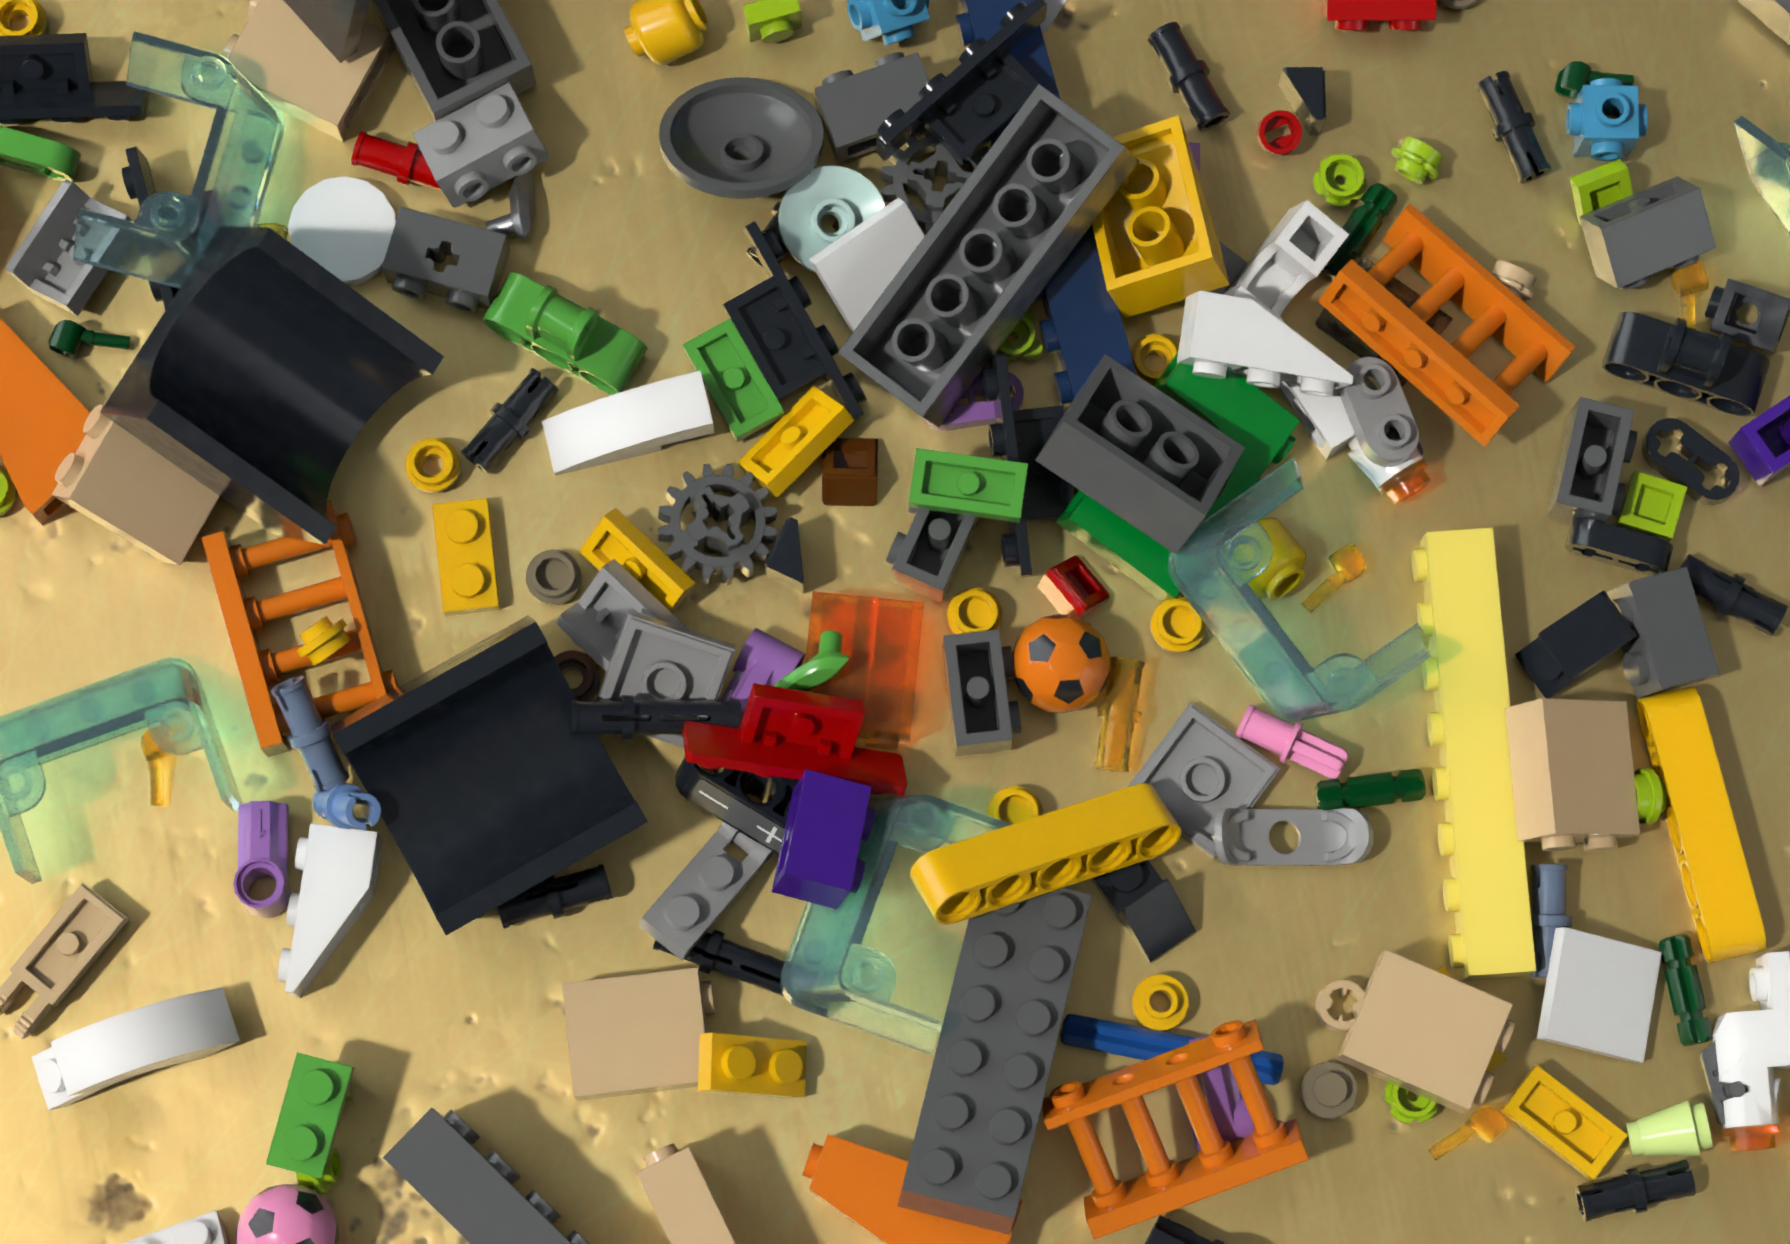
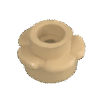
[1491,260,1537,301]

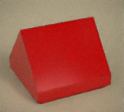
[1037,555,1110,620]

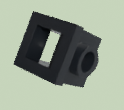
[1705,278,1790,352]

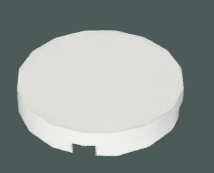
[288,176,396,286]

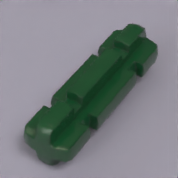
[1321,183,1397,280]
[1315,769,1426,810]
[1659,934,1712,1046]

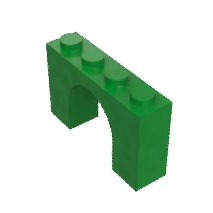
[1056,351,1300,601]

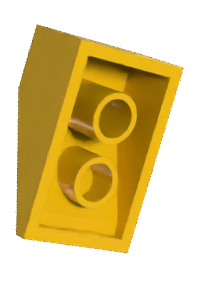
[1092,115,1230,318]

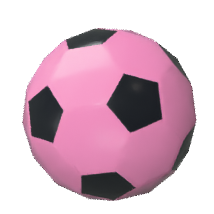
[236,1184,339,1244]

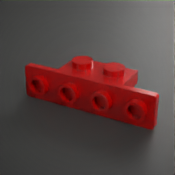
[682,683,908,796]

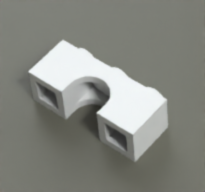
[1224,200,1349,322]

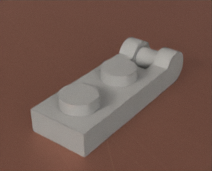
[638,822,774,961]

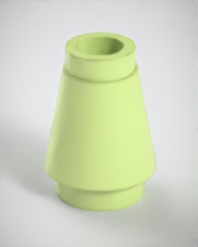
[1626,1100,1713,1157]

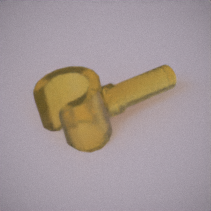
[1671,262,1709,329]
[1301,543,1365,613]
[141,725,178,806]
[1428,1106,1506,1161]

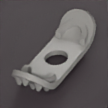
[1211,808,1374,866]

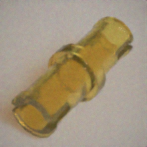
[1093,657,1145,773]

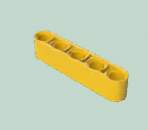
[1637,686,1766,964]
[910,783,1181,925]

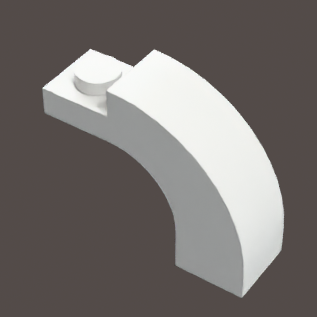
[32,988,240,1110]

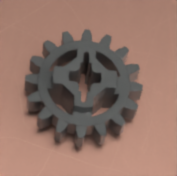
[881,127,990,235]
[658,464,778,585]

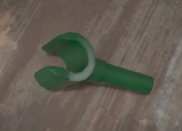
[1554,61,1634,100]
[49,320,130,358]

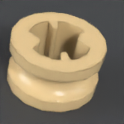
[1315,980,1364,1032]

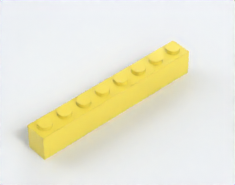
[1412,527,1536,982]

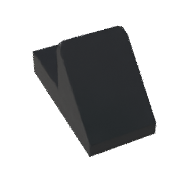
[1515,590,1637,698]
[1091,860,1196,963]

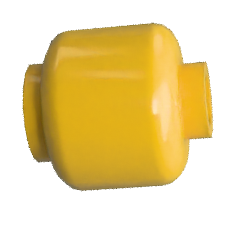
[624,0,709,65]
[1224,518,1306,600]

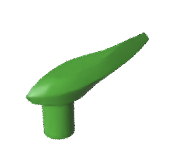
[774,630,849,692]

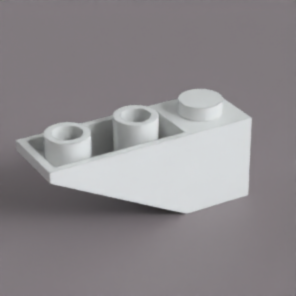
[1177,290,1353,397]
[278,823,383,998]

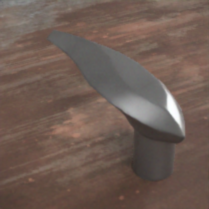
[486,170,535,239]

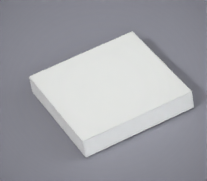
[808,198,925,333]
[1537,927,1662,1063]

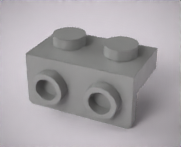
[413,82,549,208]
[6,180,136,316]
[556,559,688,672]

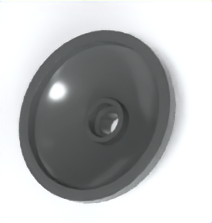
[659,77,824,199]

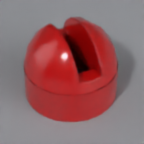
[1256,110,1302,155]

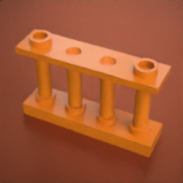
[1318,204,1576,447]
[201,500,398,757]
[1042,1019,1309,1240]

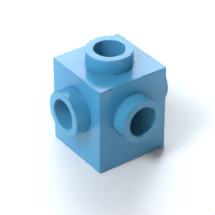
[847,0,930,46]
[1566,78,1648,161]

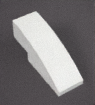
[542,370,715,476]

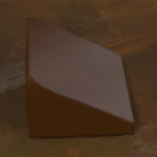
[822,438,878,506]

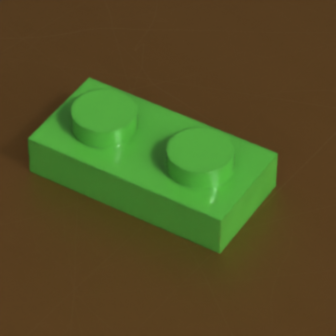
[682,319,785,443]
[908,448,1028,523]
[266,1052,355,1179]

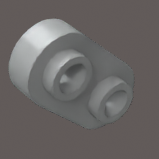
[1339,357,1419,467]

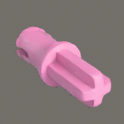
[1236,704,1348,779]

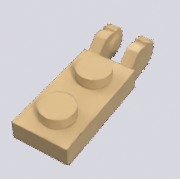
[0,883,129,1040]

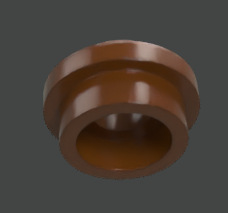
[554,650,600,701]

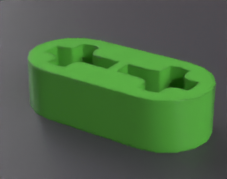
[0,126,81,182]

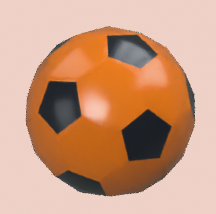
[1012,614,1111,713]

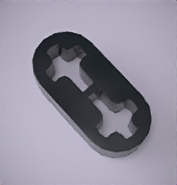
[1641,418,1740,506]
[1565,518,1673,575]

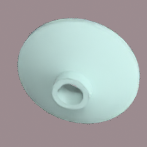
[778,166,885,272]

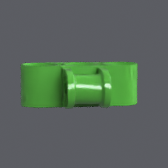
[482,272,648,395]

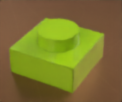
[743,0,802,43]
[1570,159,1633,227]
[1616,470,1687,542]

